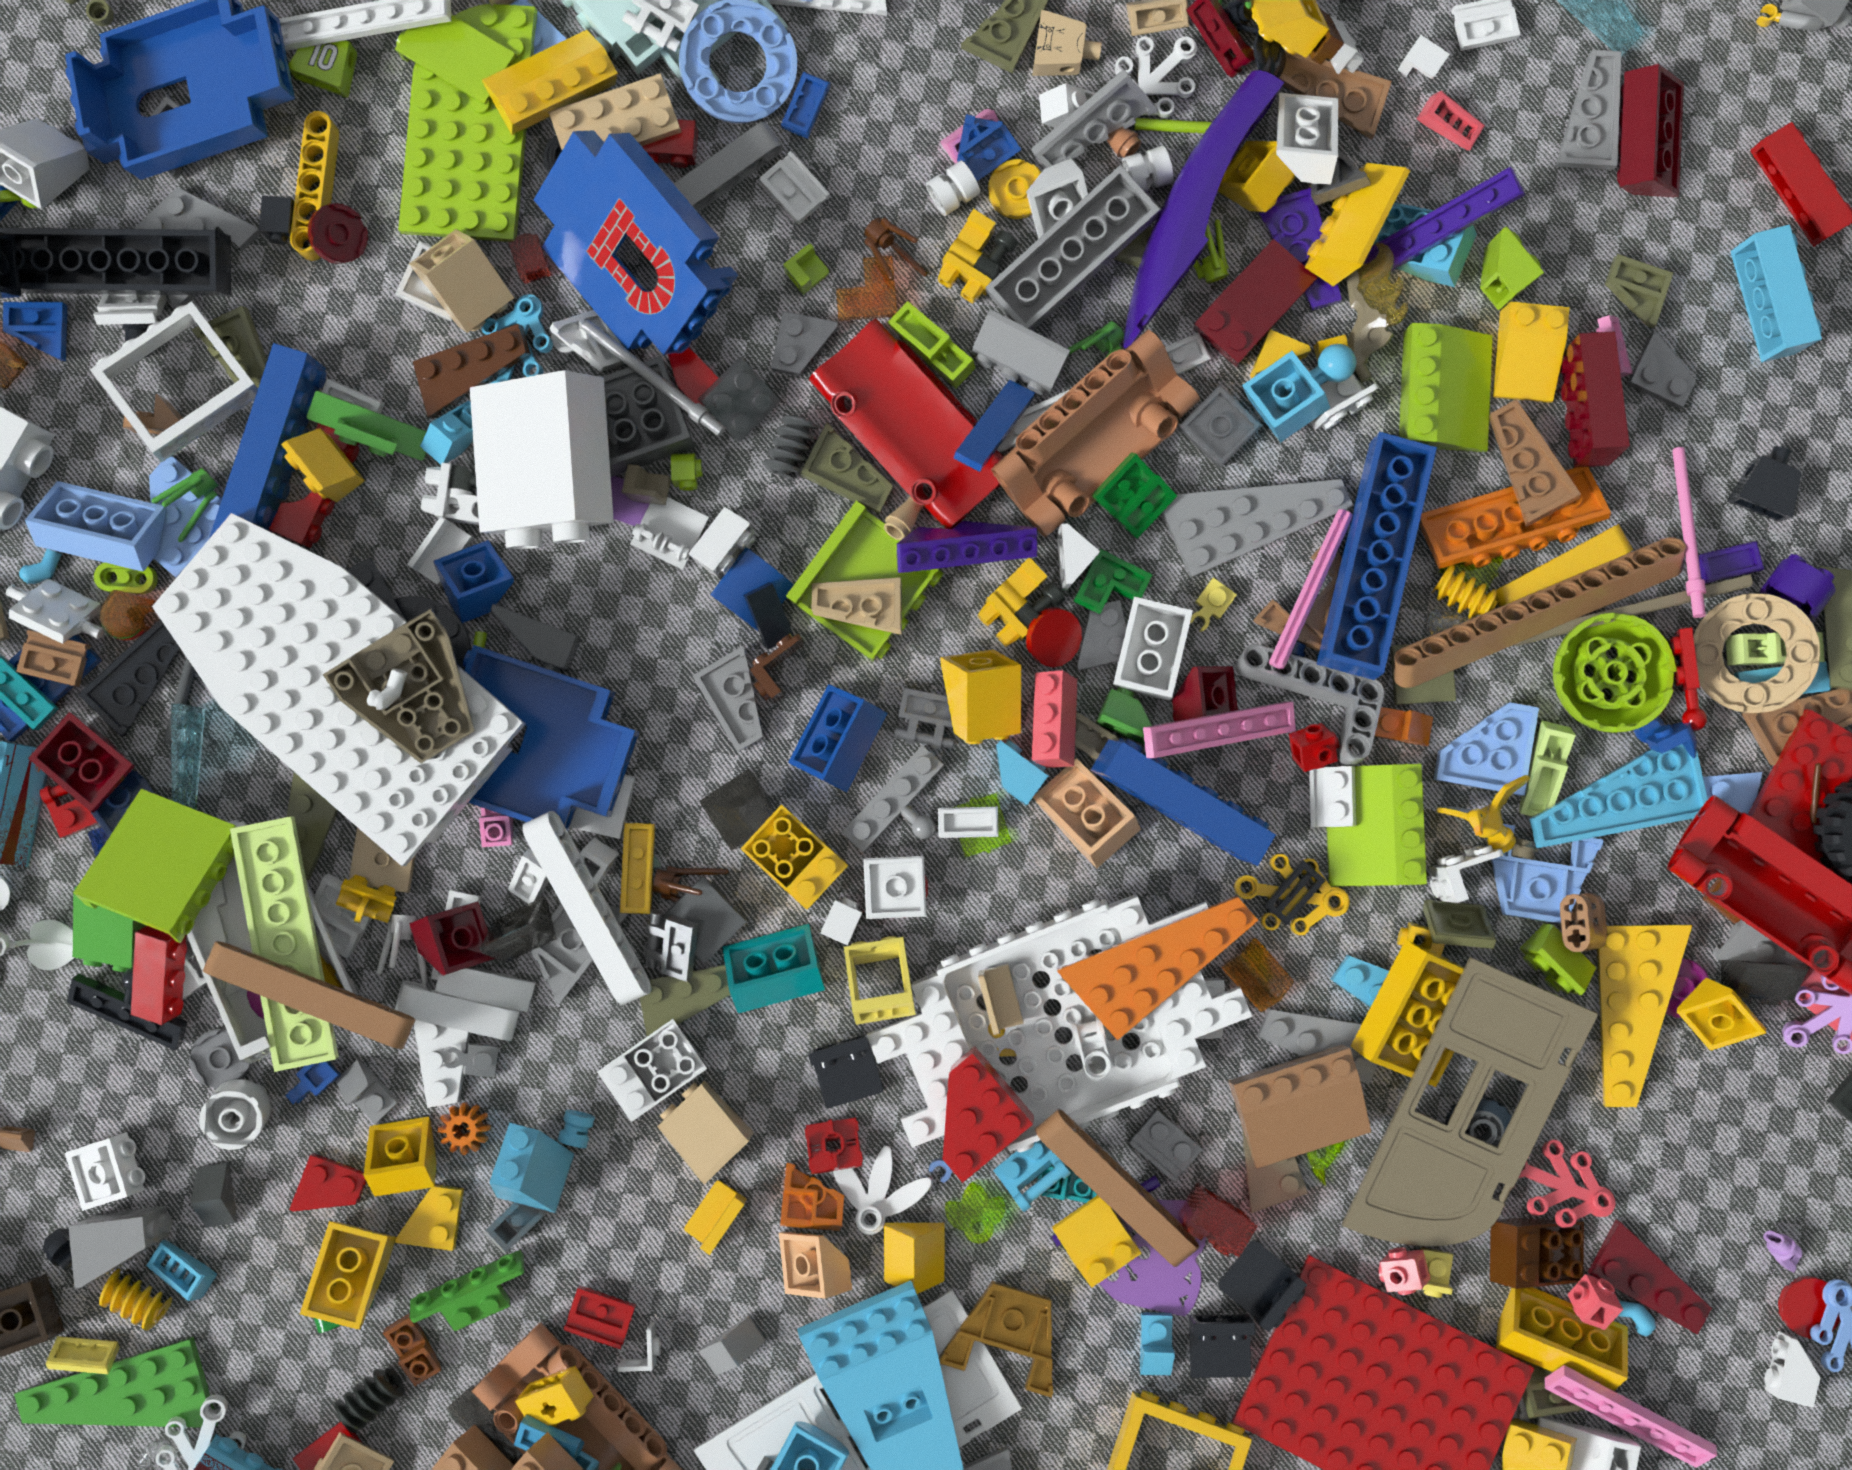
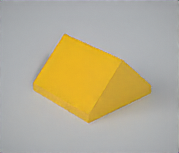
[1677,978,1767,1051]
[884,1222,945,1294]

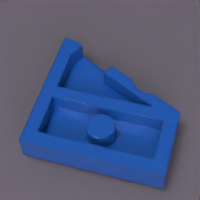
[3,302,68,361]

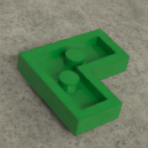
[1073,548,1153,614]

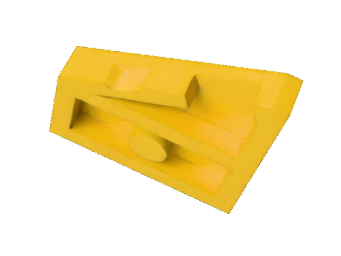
[395,1184,464,1251]

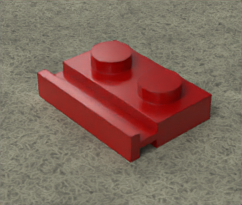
[563,1285,636,1350]

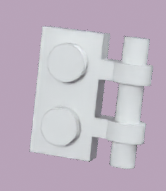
[622,0,699,52]

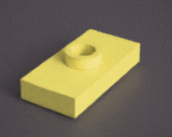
[46,1336,120,1374]

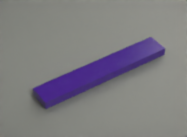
[1358,166,1526,287]

